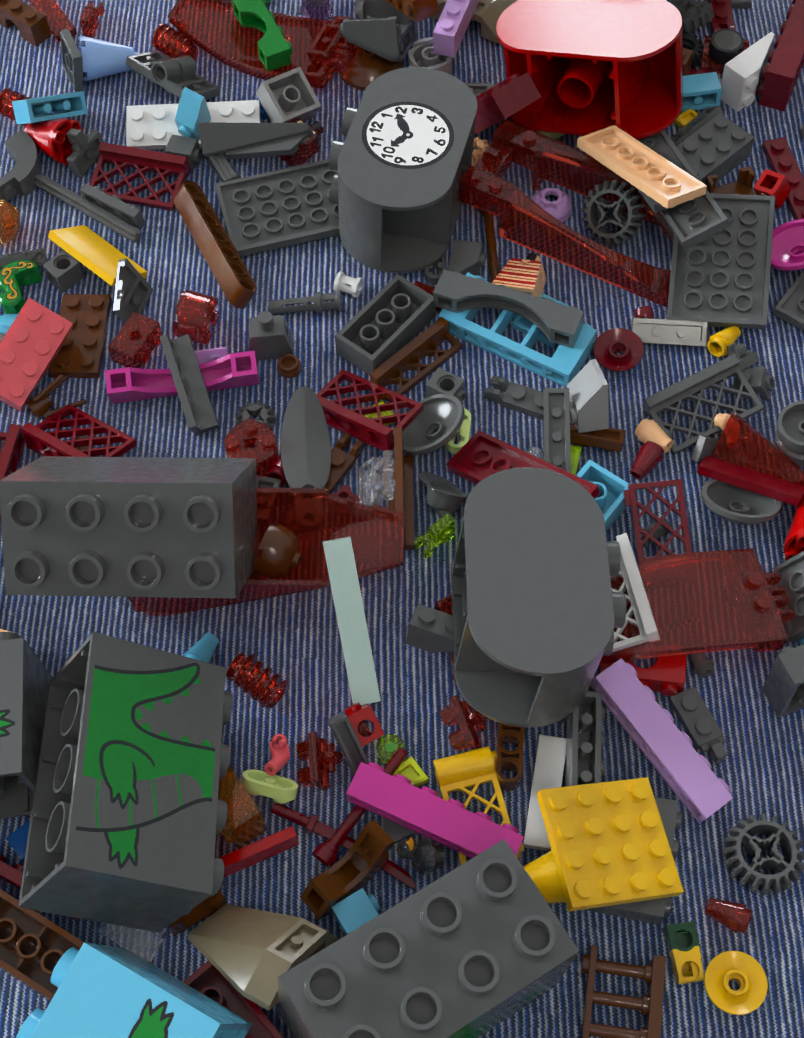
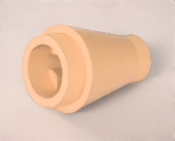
[635,418,674,453]

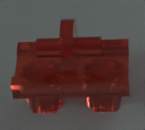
[439,695,489,751]
[296,731,343,790]

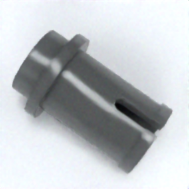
[641,517,671,547]
[684,640,714,678]

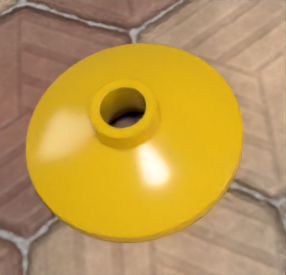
[704,951,768,1015]

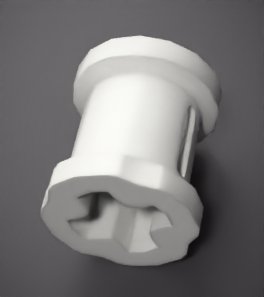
[333,271,363,298]

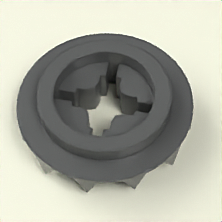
[236,400,276,437]

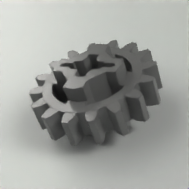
[676,0,714,33]

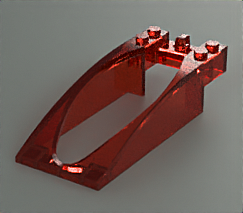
[458,119,674,308]

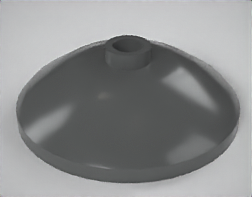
[397,394,465,455]
[701,479,782,525]

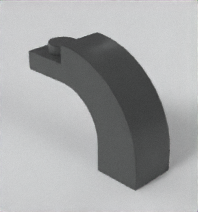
[0,129,42,205]

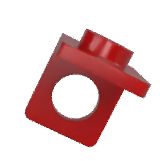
[344,702,384,747]

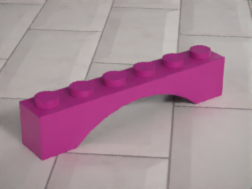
[105,350,260,404]

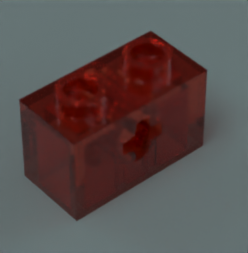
[108,312,162,368]

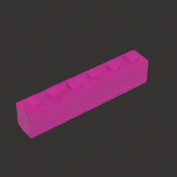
[346,762,524,858]

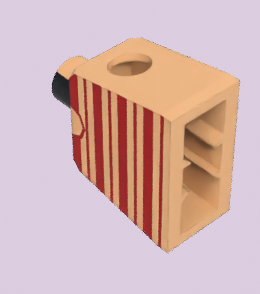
[492,253,546,298]

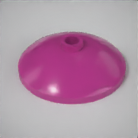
[771,219,804,271]

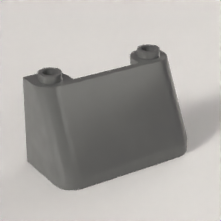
[341,0,415,62]

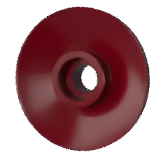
[594,328,644,372]

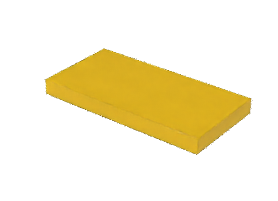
[48,225,148,286]

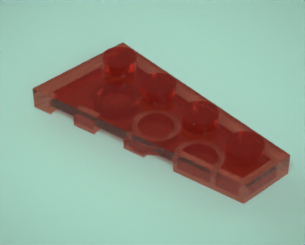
[711,412,804,486]

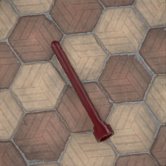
[312,748,407,868]

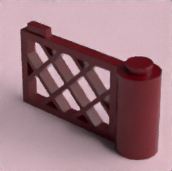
[623,479,697,590]

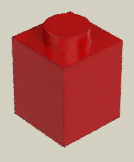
[753,169,791,209]

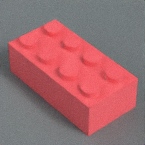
[0,298,73,412]

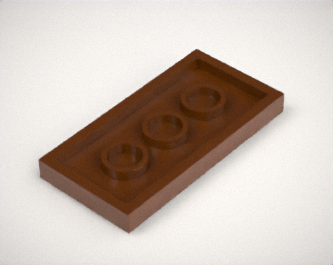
[49,294,112,378]

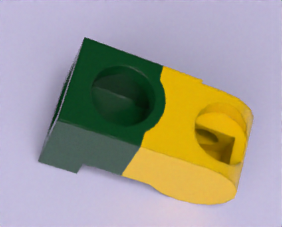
[662,921,704,985]

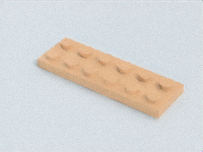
[577,125,707,209]

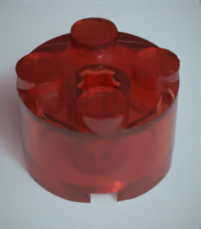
[172,290,219,345]
[224,419,279,477]

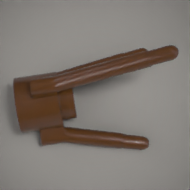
[26,375,87,419]

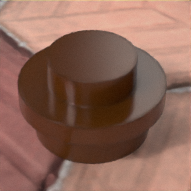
[277,354,302,378]

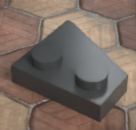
[113,259,153,327]

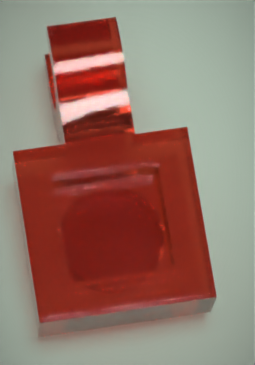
[80,1,105,38]

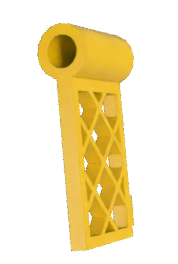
[433,746,524,865]

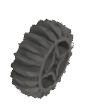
[581,180,645,245]
[723,813,804,896]

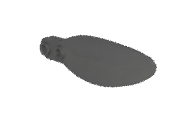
[280,386,331,531]

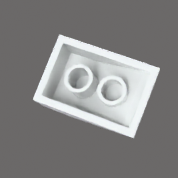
[721,32,775,112]

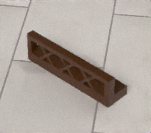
[370,317,463,403]

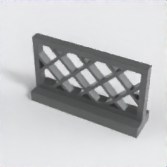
[643,354,764,455]

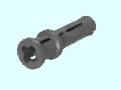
[269,290,343,315]

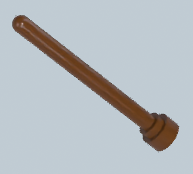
[477,195,499,283]

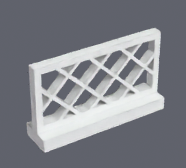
[610,533,661,652]

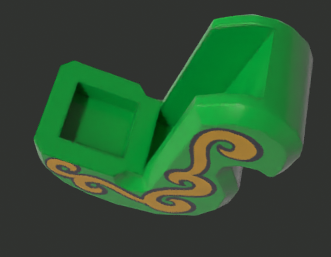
[0,260,43,314]

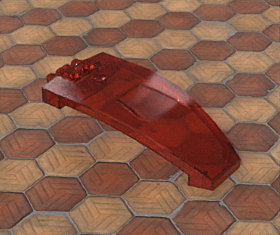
[168,0,360,88]
[600,548,796,664]

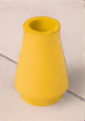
[707,326,741,357]

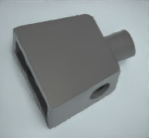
[247,311,294,361]

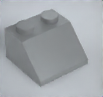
[567,359,609,433]

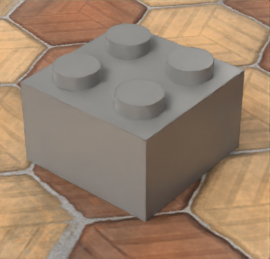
[256,67,321,123]

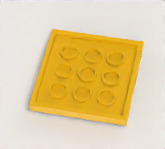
[536,777,684,912]

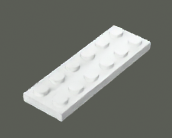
[126,100,261,150]

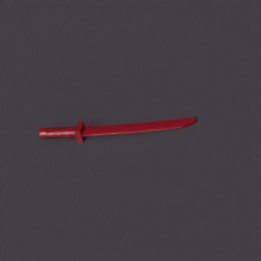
[271,802,416,890]

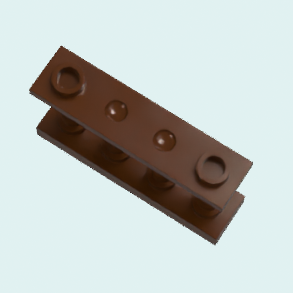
[581,945,666,1038]

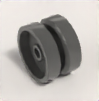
[774,400,804,467]

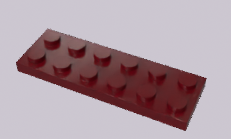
[446,430,600,499]

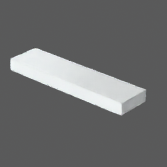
[523,734,566,851]

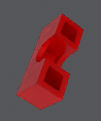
[598,647,686,696]

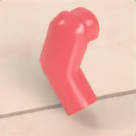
[264,734,290,776]

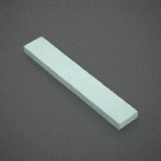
[323,537,381,705]

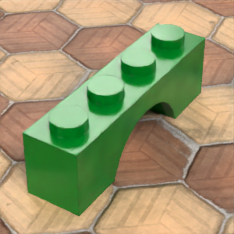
[232,0,293,72]

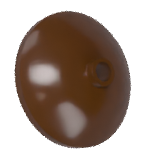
[338,45,403,91]

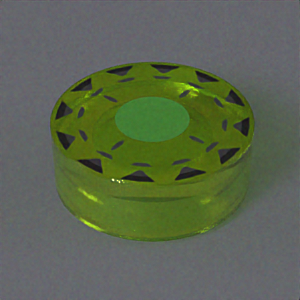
[376,734,405,764]

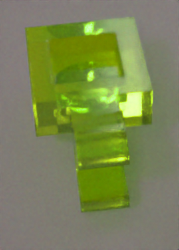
[414,513,455,558]

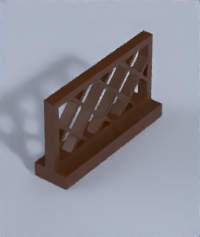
[387,427,415,551]

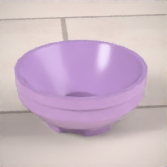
[530,188,572,225]

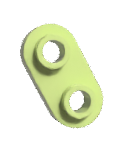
[241,769,298,804]

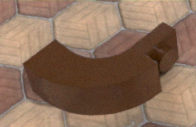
[300,820,394,920]

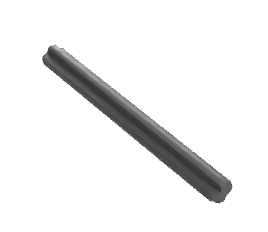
[34,174,142,242]

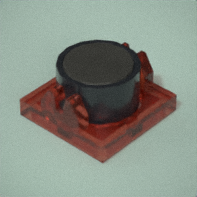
[701,29,749,74]

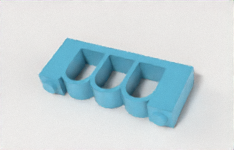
[438,272,597,388]

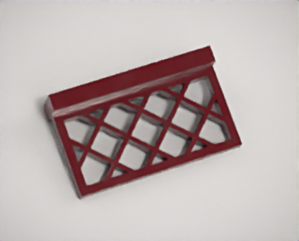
[89,142,191,211]
[316,369,423,453]
[21,404,137,457]

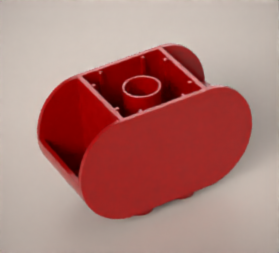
[496,0,683,139]

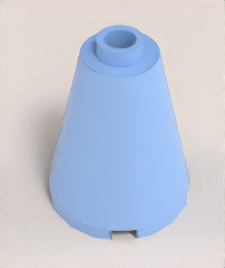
[78,36,137,81]

